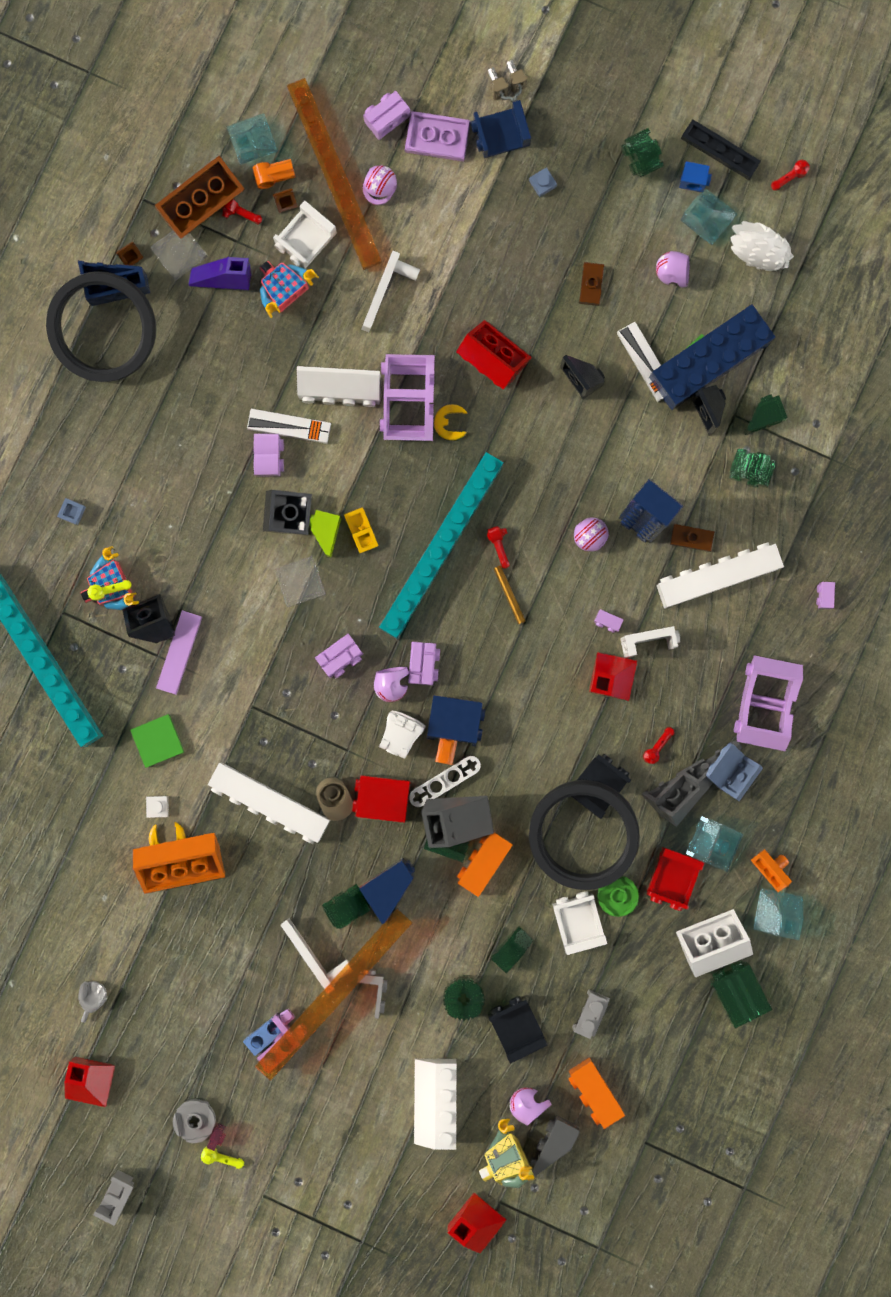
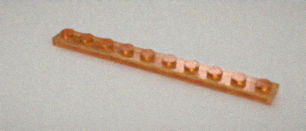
[287,78,382,270]
[255,908,413,1081]

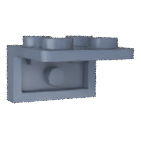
[706,743,763,801]

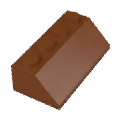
[155,156,245,239]

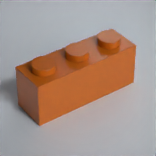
[456,832,513,897]
[568,1057,625,1129]

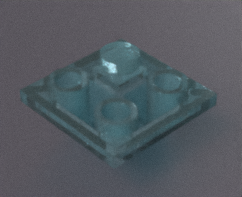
[226,113,278,165]
[681,189,738,245]
[753,888,803,940]

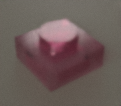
[207,1123,226,1151]

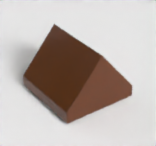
[273,188,298,213]
[116,241,144,266]

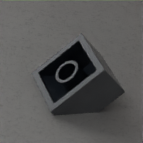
[263,490,312,535]

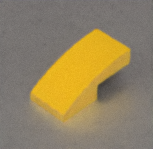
[344,507,378,553]

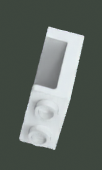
[273,201,337,269]
[620,626,680,658]
[552,891,607,955]

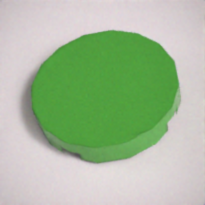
[597,876,639,917]

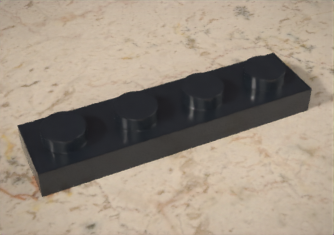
[681,119,761,180]

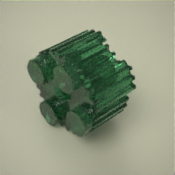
[621,128,664,177]
[729,449,776,488]
[321,884,370,929]
[443,975,485,1021]

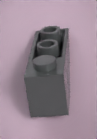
[529,1115,580,1177]

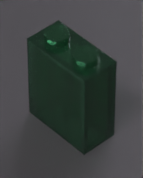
[709,961,772,1029]

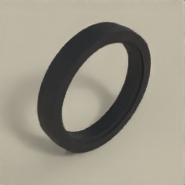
[46,272,156,382]
[529,780,640,890]

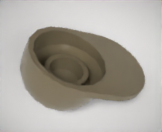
[316,777,353,821]

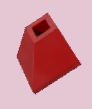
[589,652,637,701]
[64,1057,115,1107]
[448,1193,507,1253]

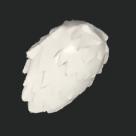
[731,221,794,271]

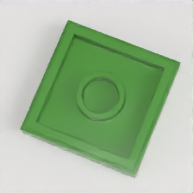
[130,714,184,768]

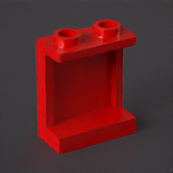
[352,775,410,823]
[646,847,705,911]

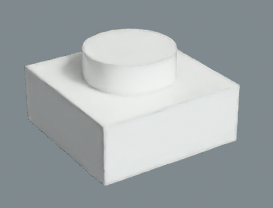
[146,796,169,818]

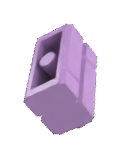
[364,91,411,140]
[315,634,363,679]
[408,642,440,686]

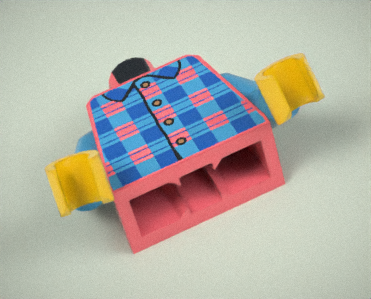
[260,261,319,318]
[81,546,139,610]

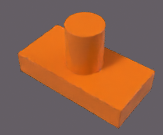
[751,849,792,892]

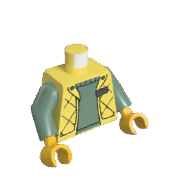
[479,1119,534,1188]

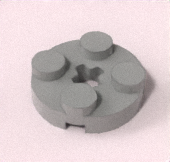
[173,1099,216,1143]

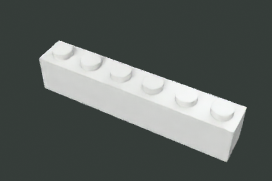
[656,542,784,609]
[208,763,331,844]

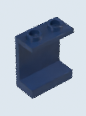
[470,100,531,158]
[427,695,486,747]

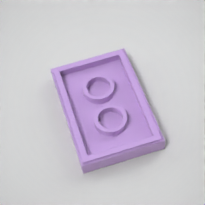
[405,111,471,162]

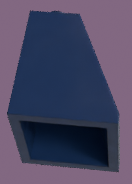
[359,858,415,924]

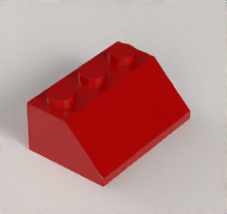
[456,320,532,390]

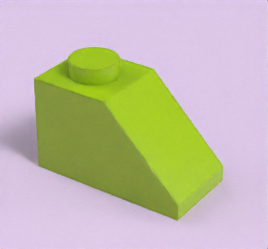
[309,510,341,558]

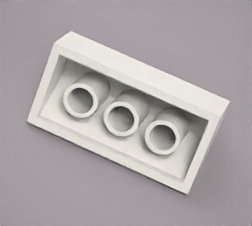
[297,366,382,407]
[414,1058,456,1150]

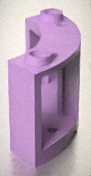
[380,354,435,441]
[734,656,803,751]

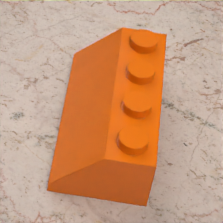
[133,833,225,894]

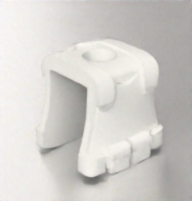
[379,711,425,759]

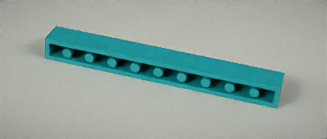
[379,452,504,639]
[0,573,103,747]

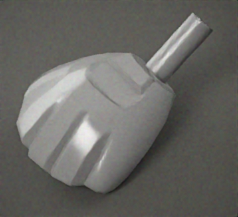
[78,981,108,1023]

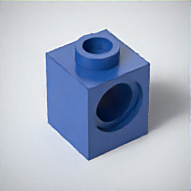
[679,161,712,193]

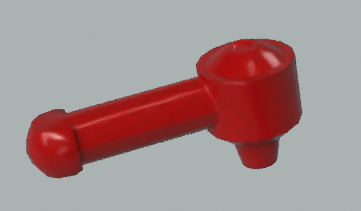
[771,160,810,191]
[222,199,262,225]
[487,526,510,569]
[643,727,675,764]

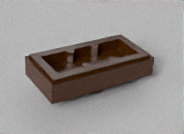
[579,262,604,306]
[670,524,715,552]

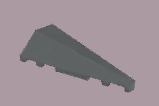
[642,740,742,827]

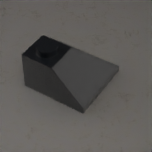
[560,355,605,399]
[692,385,726,436]
[123,594,175,643]

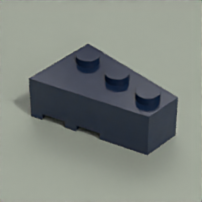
[78,260,151,306]

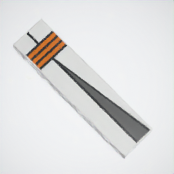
[617,322,663,402]
[247,409,331,444]

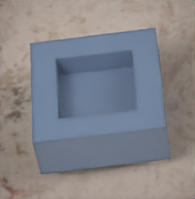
[529,167,557,197]
[57,498,86,526]

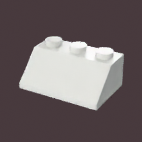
[676,909,753,977]

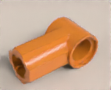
[253,159,296,189]
[435,738,458,765]

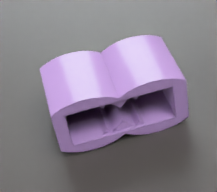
[254,434,284,477]

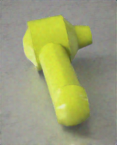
[88,580,131,601]
[201,1146,244,1169]

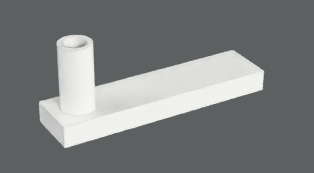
[361,251,420,333]
[281,918,354,994]

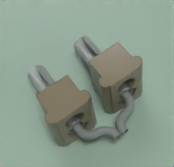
[488,60,527,102]

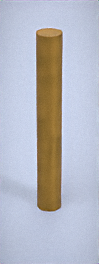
[494,565,526,625]

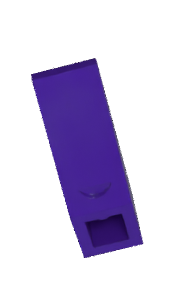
[189,257,252,290]

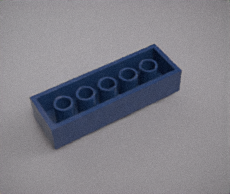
[649,304,776,411]
[619,479,683,543]

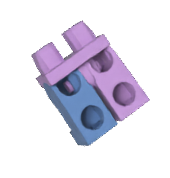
[243,1008,308,1073]

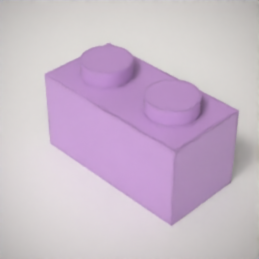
[816,582,835,609]
[594,610,623,633]

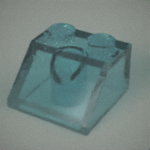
[686,816,743,872]

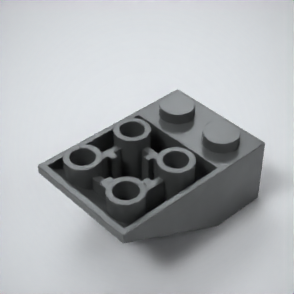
[422,796,494,848]

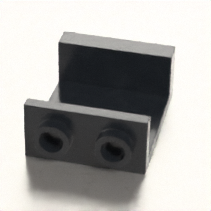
[571,754,631,819]
[488,996,548,1064]

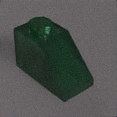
[744,394,787,435]
[491,926,534,973]

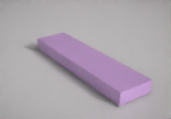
[156,611,202,695]

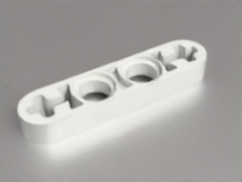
[409,756,481,807]

